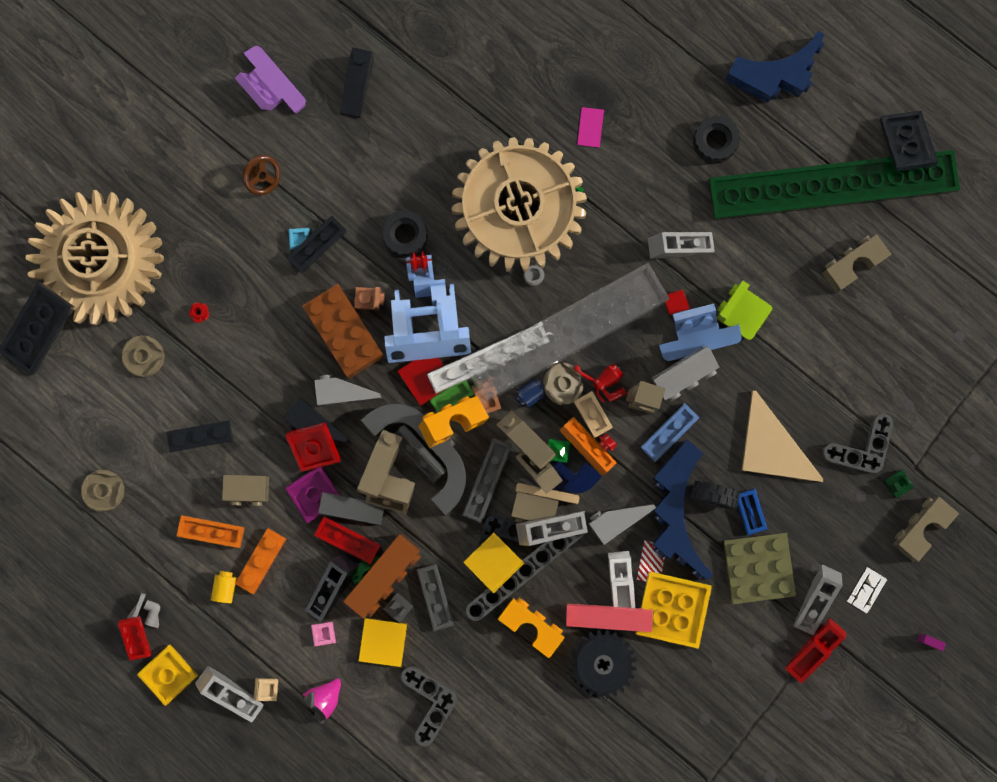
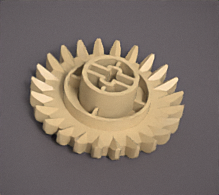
[451,137,587,272]
[26,190,164,325]

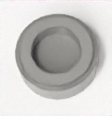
[523,264,544,286]

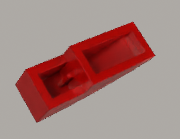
[785,618,846,683]

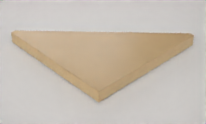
[742,391,823,482]

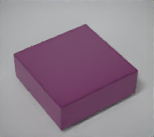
[917,634,946,651]

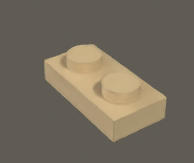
[574,391,613,438]

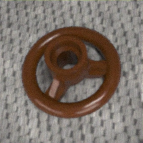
[242,155,281,195]

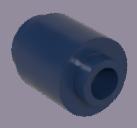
[515,378,546,408]

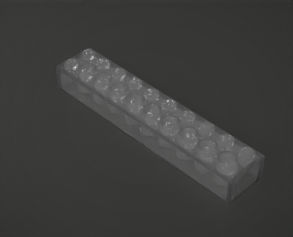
[464,263,670,403]

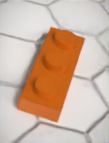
[559,417,617,476]
[177,515,245,548]
[235,528,287,594]

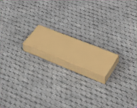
[515,483,579,504]

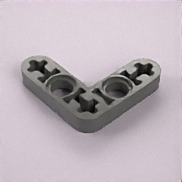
[821,414,893,473]
[401,666,457,746]

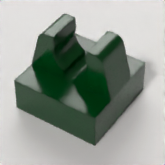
[883,470,914,498]

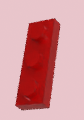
[314,517,381,564]

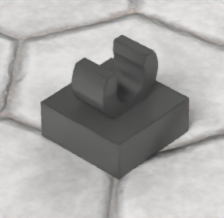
[384,592,413,623]

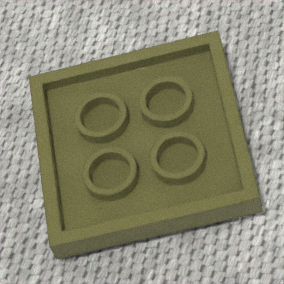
[723,533,796,604]

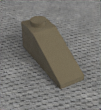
[497,410,556,469]
[357,430,403,499]

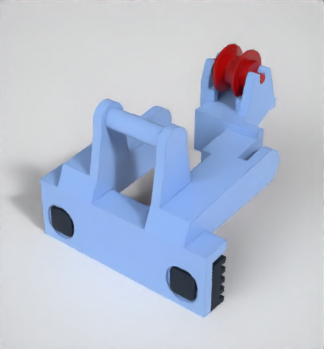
[384,251,471,363]

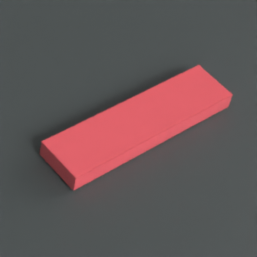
[566,603,653,632]

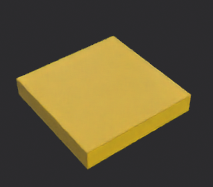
[464,533,524,594]
[359,618,407,667]
[137,645,198,706]

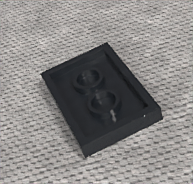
[880,110,938,172]

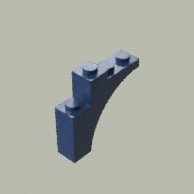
[725,31,825,103]

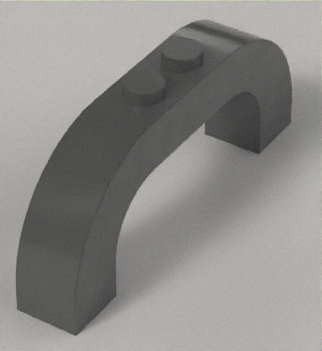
[361,404,466,515]

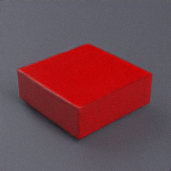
[663,289,690,316]

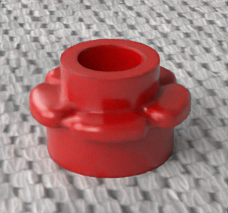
[188,302,209,323]
[599,433,617,451]

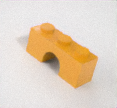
[418,396,489,448]
[498,597,565,658]

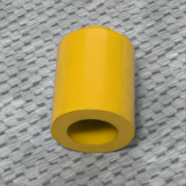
[211,571,236,603]

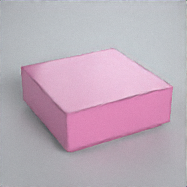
[311,621,336,646]

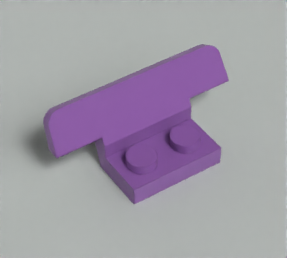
[235,46,306,113]

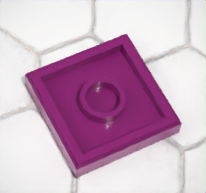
[285,467,340,524]

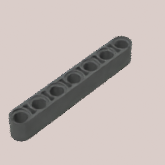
[466,533,584,621]

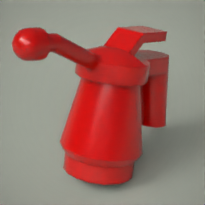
[574,363,628,403]

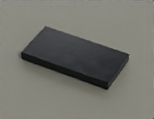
[0,282,74,375]

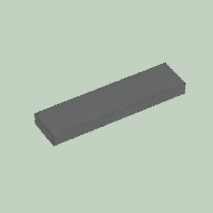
[462,437,512,523]

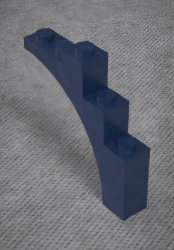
[652,440,713,580]

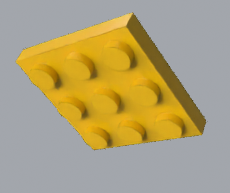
[635,571,712,649]

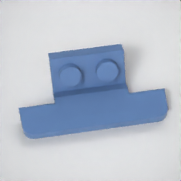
[659,304,742,361]

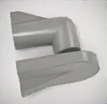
[127,593,160,628]

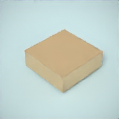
[254,678,278,701]

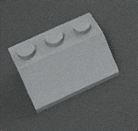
[651,346,719,401]

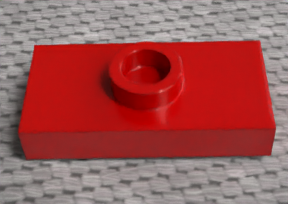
[118,616,151,661]

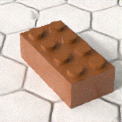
[303,284,384,379]
[343,534,421,618]

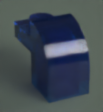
[553,461,602,494]

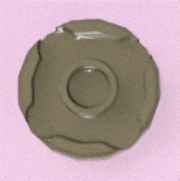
[122,336,165,377]
[543,363,583,405]
[81,470,125,511]

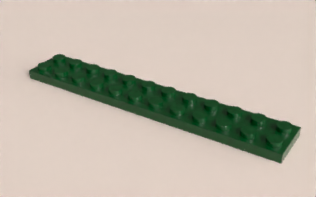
[708,150,960,220]

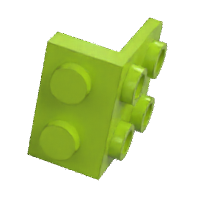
[717,281,772,340]

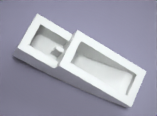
[608,551,635,608]

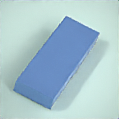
[640,403,699,462]

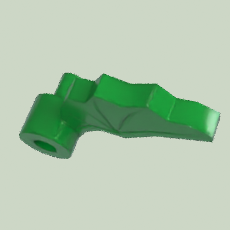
[352,556,379,584]

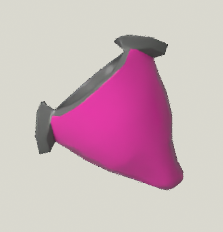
[302,678,341,724]

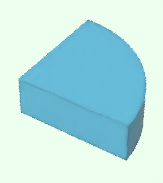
[289,228,310,251]

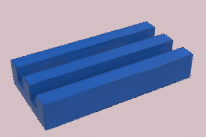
[737,489,768,535]

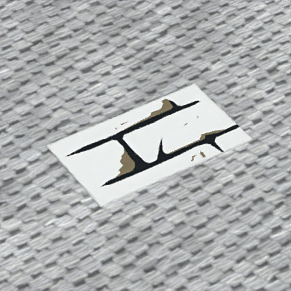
[847,567,887,613]

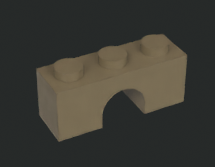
[822,234,891,293]
[626,381,665,414]
[893,497,959,562]

